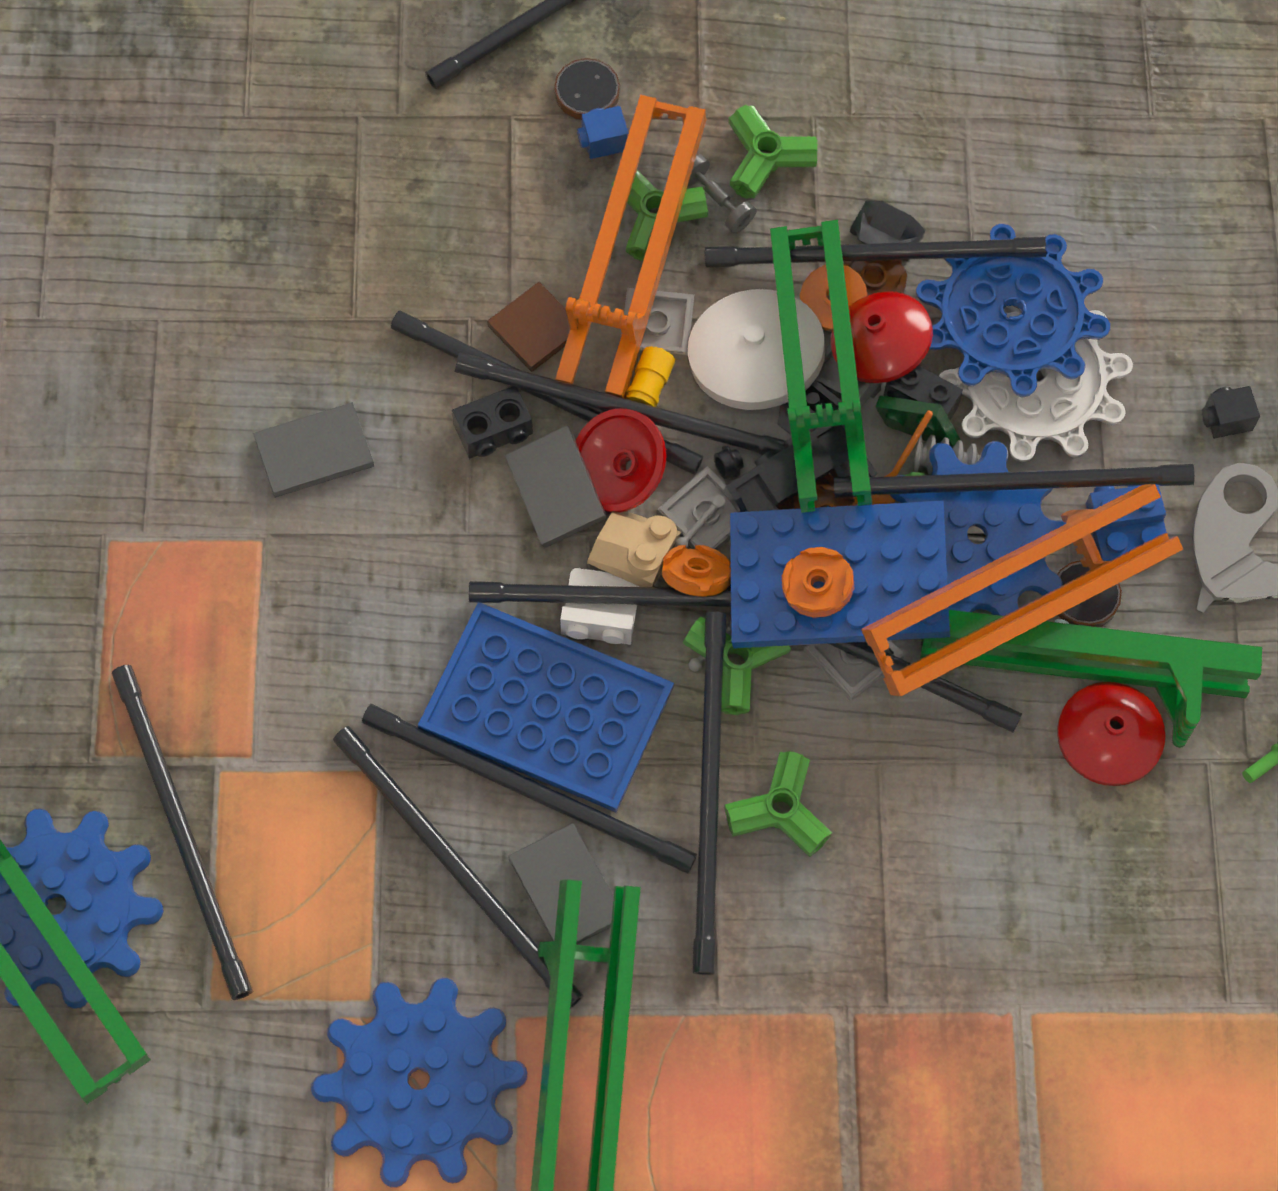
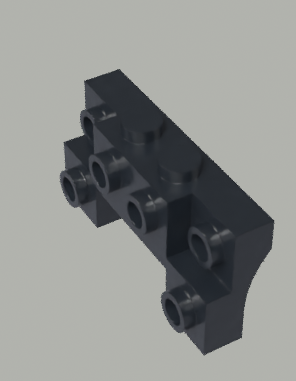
[723,425,878,512]

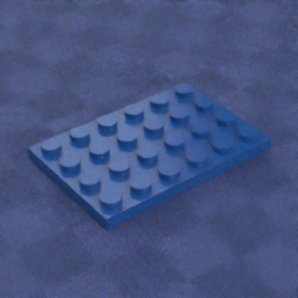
[730,501,950,648]
[418,602,674,813]

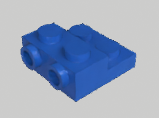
[1086,485,1167,561]

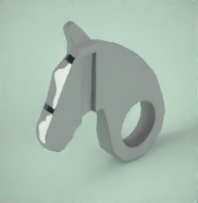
[1193,463,1278,613]

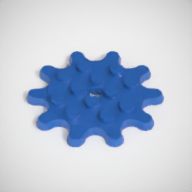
[916,224,1111,398]
[890,441,1067,616]
[0,809,164,1009]
[311,978,528,1188]

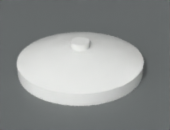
[688,289,825,410]

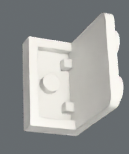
[560,568,640,645]

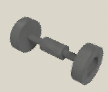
[687,155,757,233]

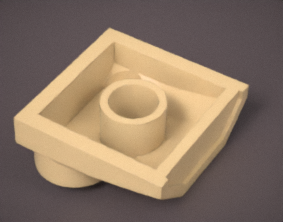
[587,511,681,587]

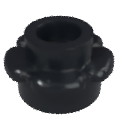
[714,446,744,479]

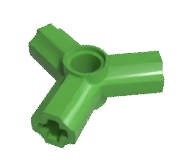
[728,105,817,199]
[612,170,708,261]
[683,616,791,715]
[724,751,832,857]

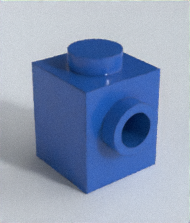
[577,106,629,159]

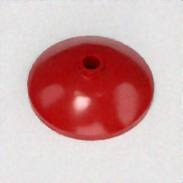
[831,291,933,383]
[575,408,666,513]
[1057,682,1166,786]

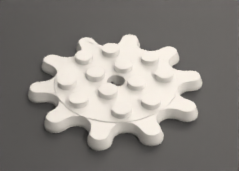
[939,306,1133,462]

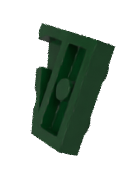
[875,395,961,448]

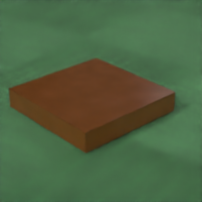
[487,282,570,372]

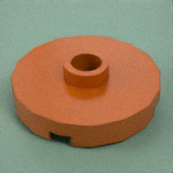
[800,265,868,332]
[662,545,731,597]
[782,547,854,618]

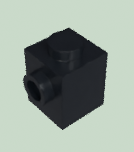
[1202,386,1260,439]

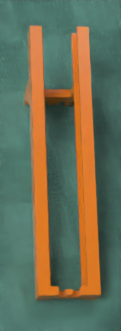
[555,95,706,398]
[861,484,1183,697]

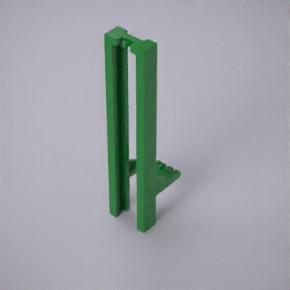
[770,220,872,513]
[920,610,1262,748]
[0,839,151,1104]
[531,879,641,1191]

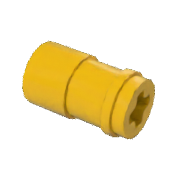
[625,346,675,407]

